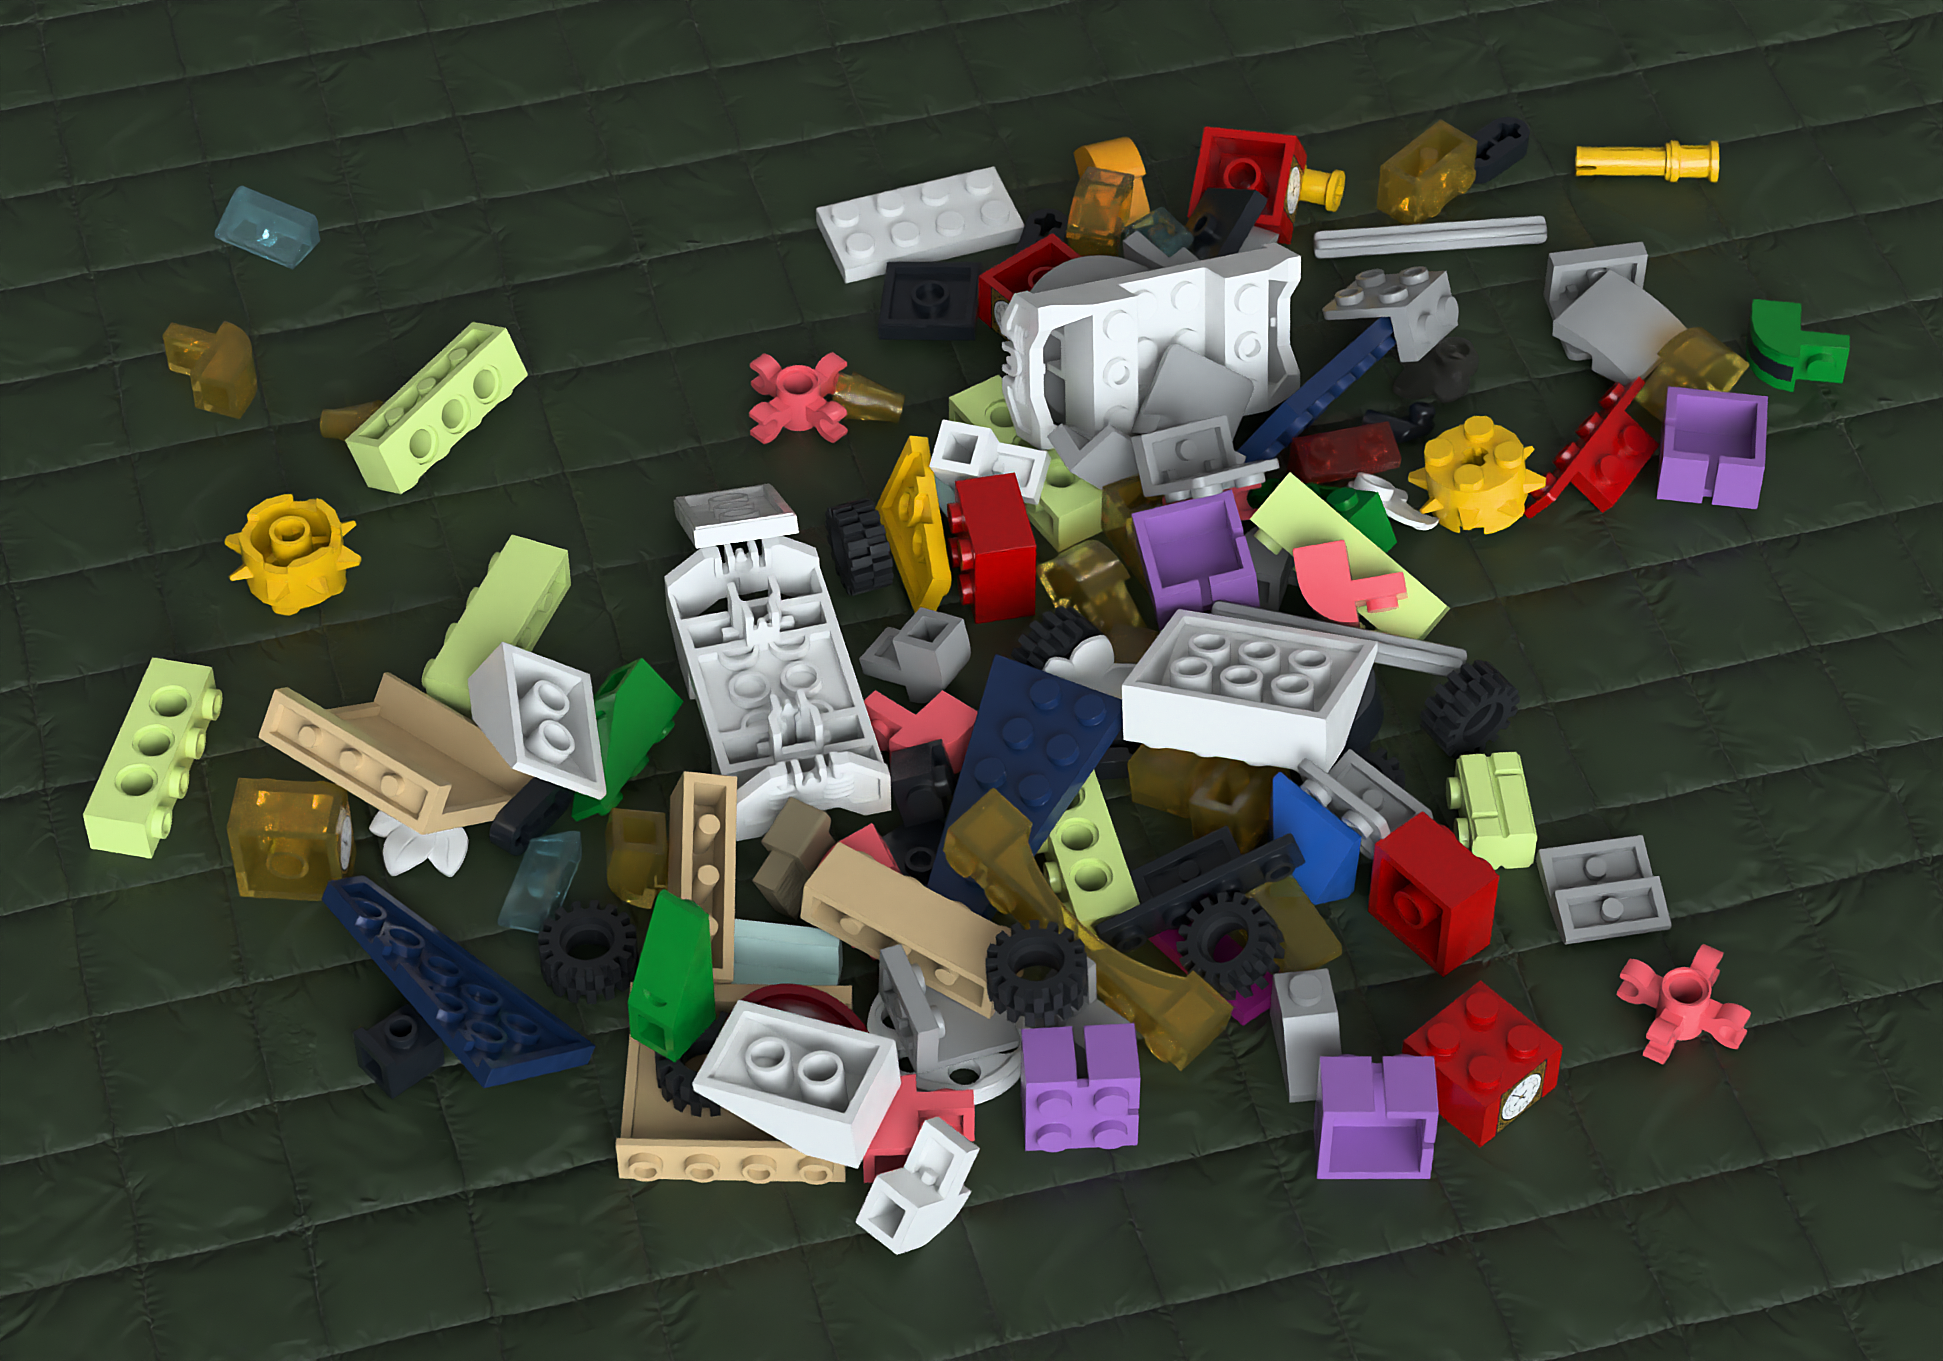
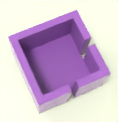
[1657,386,1768,509]
[1131,489,1260,631]
[1020,1023,1140,1152]
[1314,1054,1439,1179]

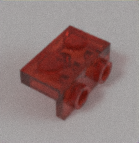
[1287,421,1402,484]

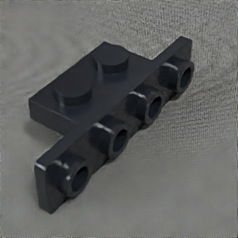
[1094,825,1305,956]

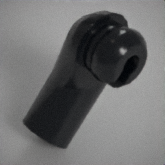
[1361,401,1436,444]

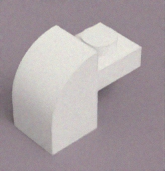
[929,419,1051,505]
[856,1117,980,1255]

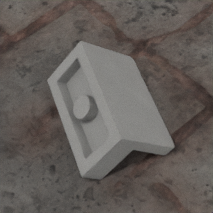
[1047,423,1142,503]

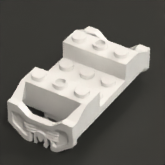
[1001,242,1301,451]
[664,536,891,842]

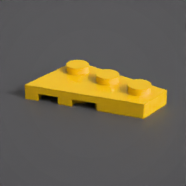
[875,436,952,613]

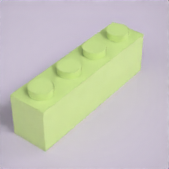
[1250,472,1450,640]
[422,535,571,721]

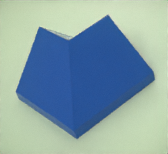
[1267,772,1362,905]

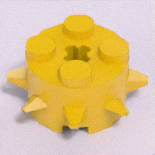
[1408,416,1546,534]
[224,494,362,616]

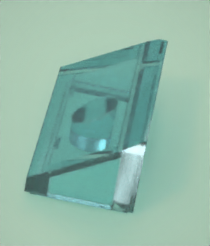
[214,186,320,269]
[1122,207,1194,258]
[497,831,582,933]

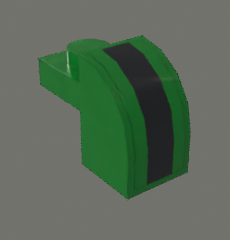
[1746,299,1850,392]

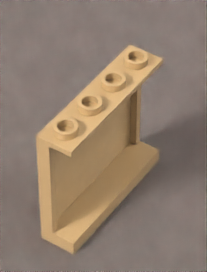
[258,672,534,835]
[616,982,853,1185]

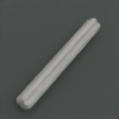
[1313,215,1547,259]
[1211,600,1467,677]

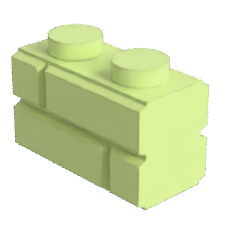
[1446,752,1537,870]

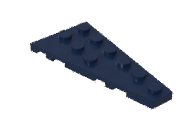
[1236,317,1396,463]
[927,654,1123,921]
[321,875,596,1088]

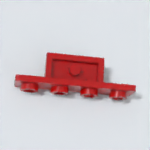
[1524,376,1659,519]

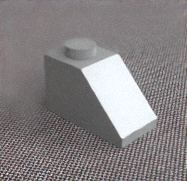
[1270,968,1342,1103]

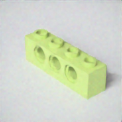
[345,322,528,494]
[949,374,1112,552]
[83,657,222,859]
[1036,770,1140,953]

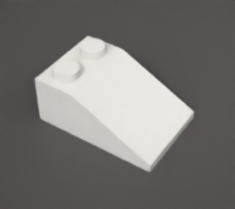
[468,642,607,800]
[692,1000,901,1169]

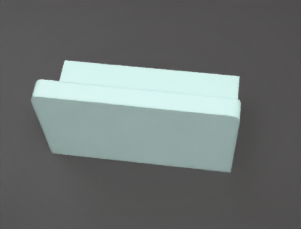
[731,919,843,986]

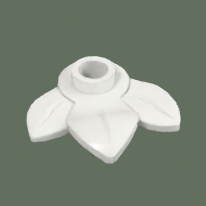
[1347,472,1440,530]
[1042,635,1137,699]
[369,810,469,877]

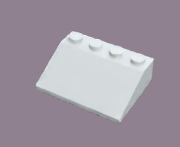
[1122,609,1378,774]

